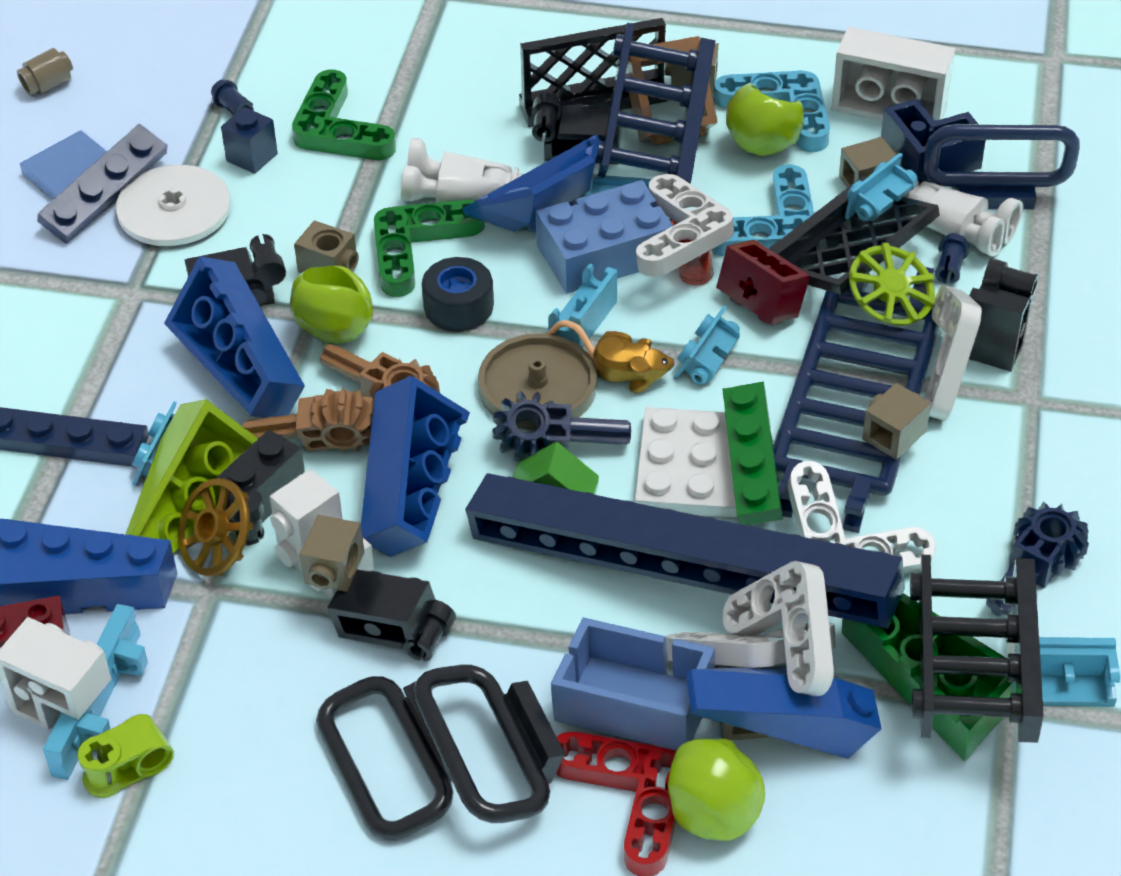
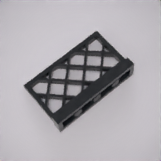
[519,18,668,128]
[769,176,940,295]

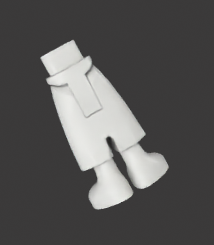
[401,138,523,203]
[904,181,1023,256]

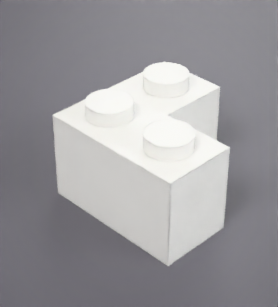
[269,468,374,599]
[0,617,111,730]

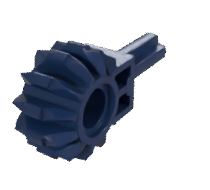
[492,391,632,462]
[986,501,1089,616]

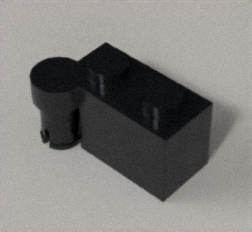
[532,92,622,165]
[184,234,286,306]
[969,258,1039,372]
[213,430,305,545]
[327,569,456,662]

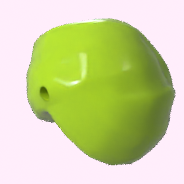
[725,83,804,157]
[290,266,373,344]
[668,738,765,841]

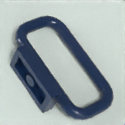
[923,124,1080,209]

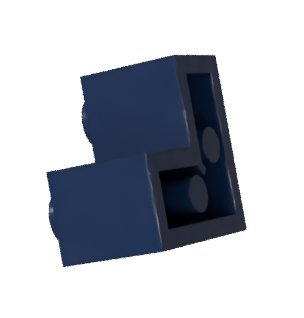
[881,99,986,185]

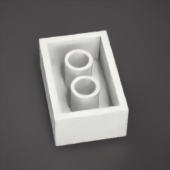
[831,27,956,121]

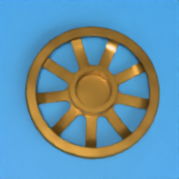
[178,478,254,577]

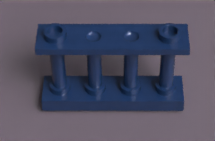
[595,22,716,184]

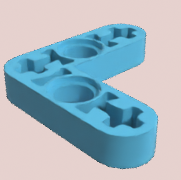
[714,70,830,152]
[709,164,814,256]

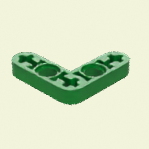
[292,69,396,160]
[374,200,485,297]

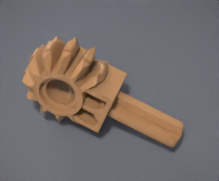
[320,344,440,403]
[242,387,374,453]

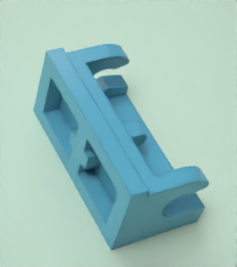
[545,264,618,348]
[1039,637,1120,707]

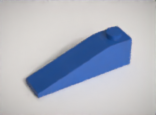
[686,666,882,759]

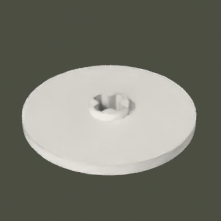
[116,165,231,246]

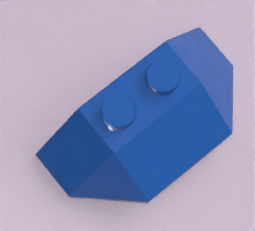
[462,134,600,232]

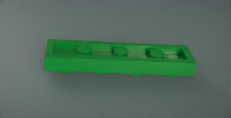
[722,381,783,526]

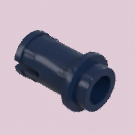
[211,79,254,116]
[934,233,970,284]

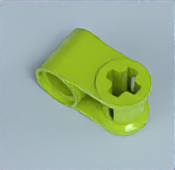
[77,714,174,798]

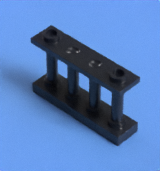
[910,554,1044,743]

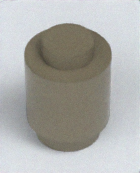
[16,48,73,96]

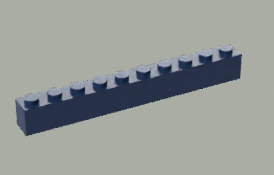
[465,473,905,628]

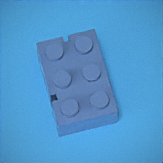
[536,180,673,294]
[550,617,715,751]

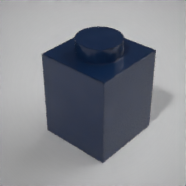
[221,107,278,174]

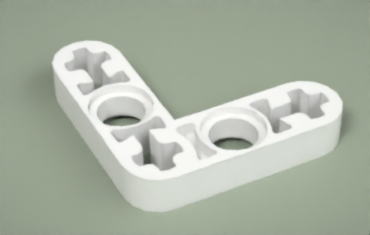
[636,174,734,277]
[924,285,982,421]
[787,461,936,573]
[722,561,834,697]
[666,622,836,668]

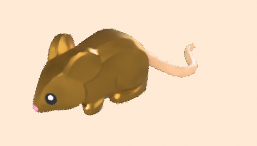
[545,320,676,393]

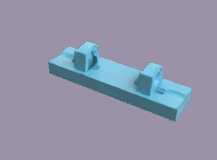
[43,604,148,780]

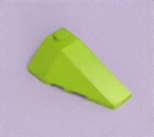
[125,399,258,553]

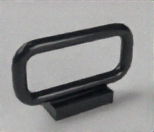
[413,664,565,823]
[316,676,454,840]

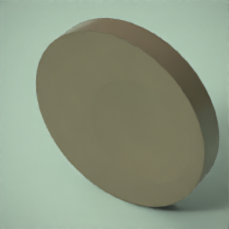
[478,334,597,430]

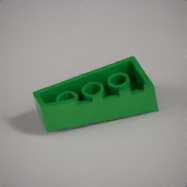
[841,593,1016,762]

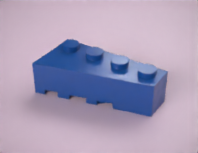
[164,256,305,418]
[361,375,470,557]
[0,518,178,614]

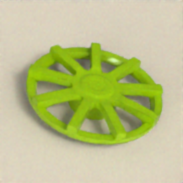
[849,243,935,326]

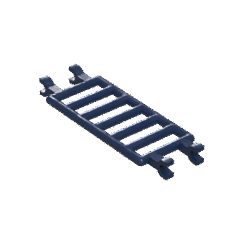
[773,255,940,533]

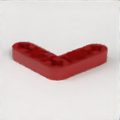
[556,732,676,876]

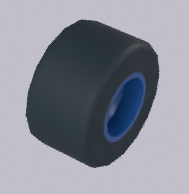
[421,257,494,331]

